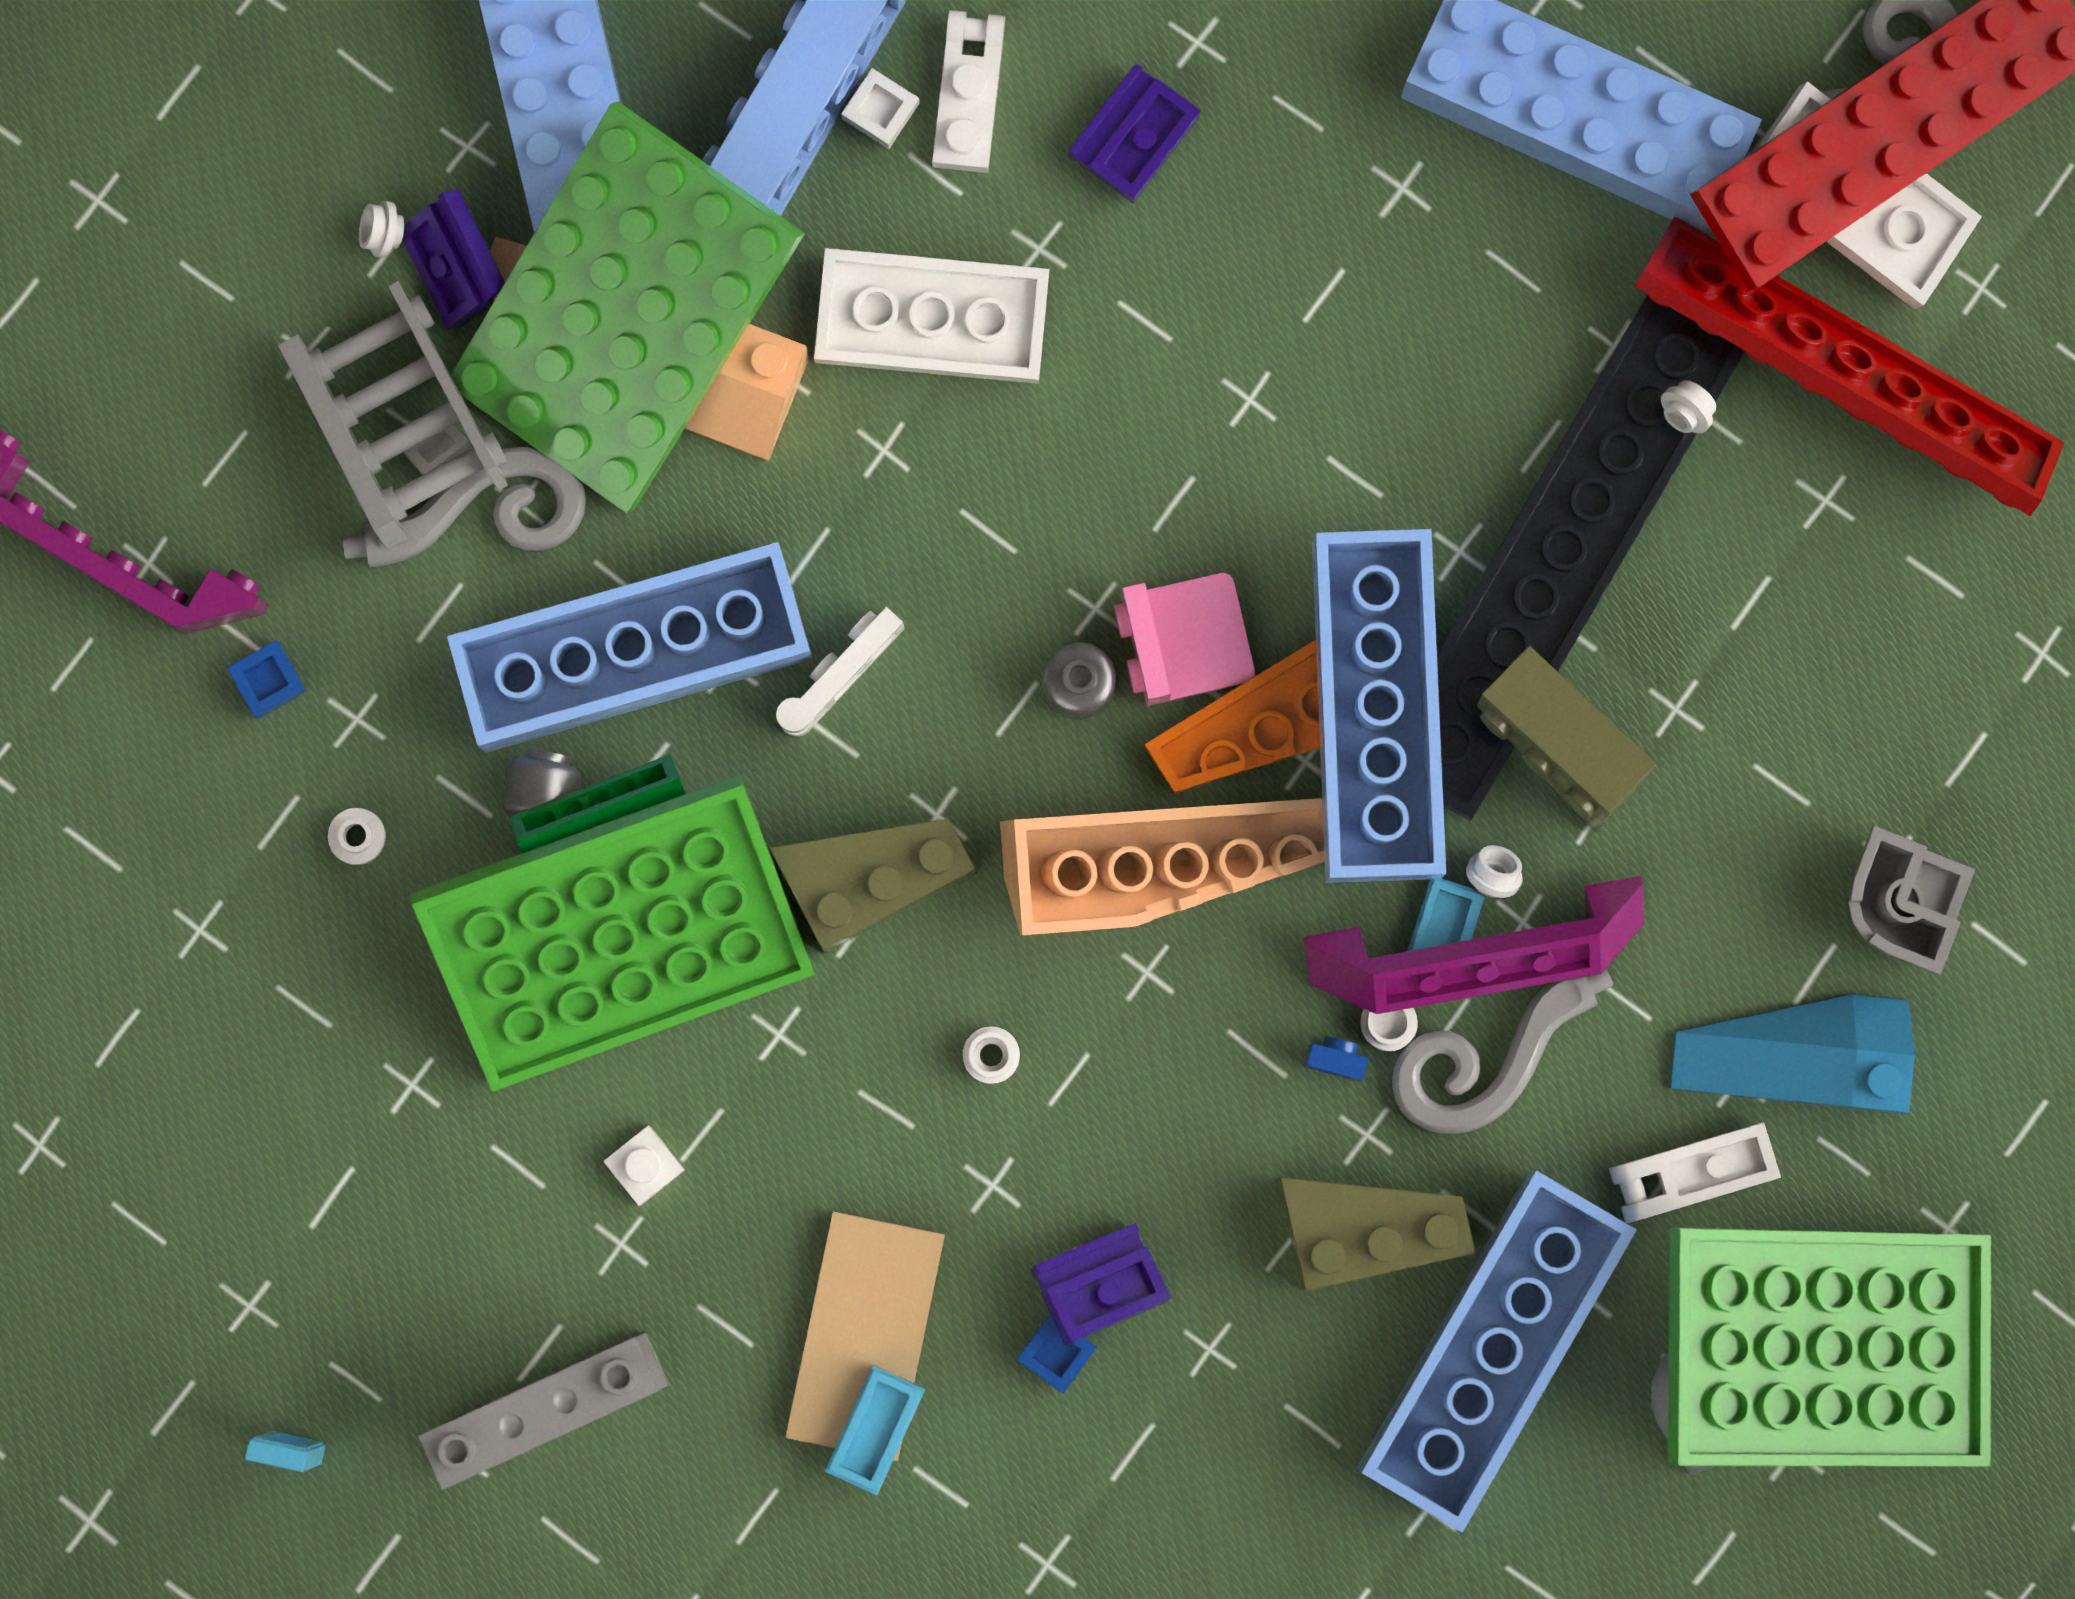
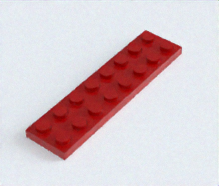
[1689,0,2075,291]
[1634,216,2065,516]

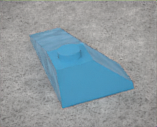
[1669,994,1915,1114]

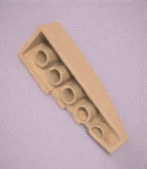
[490,237,809,462]
[1000,798,1325,935]

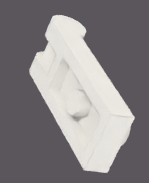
[932,10,1005,173]
[776,607,905,737]
[1609,1123,1781,1223]

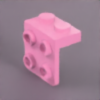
[1113,573,1255,706]

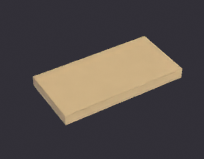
[785,1211,945,1461]

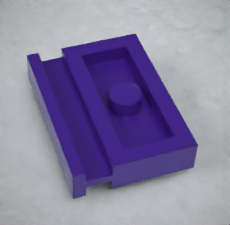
[1068,63,1201,204]
[402,189,505,330]
[1030,1223,1171,1346]

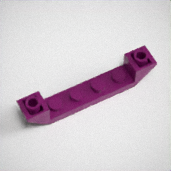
[0,430,269,634]
[1304,876,1644,1014]

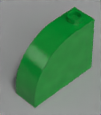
[509,754,686,853]

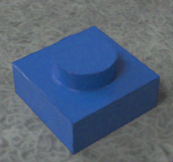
[227,640,307,719]
[1304,1036,1369,1082]
[1017,1314,1097,1394]

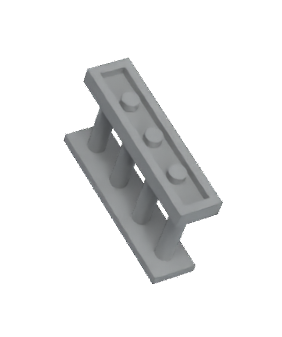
[278,281,508,550]
[418,1332,670,1490]

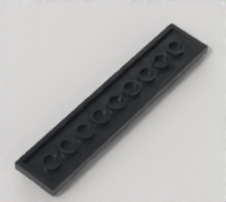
[1437,294,1745,821]

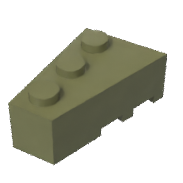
[1477,646,1657,833]
[770,818,976,953]
[1277,1177,1476,1291]

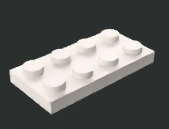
[1757,81,1982,309]
[814,248,1049,384]

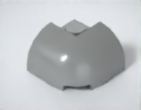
[1848,826,1975,975]

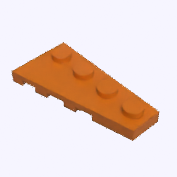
[1144,639,1320,794]

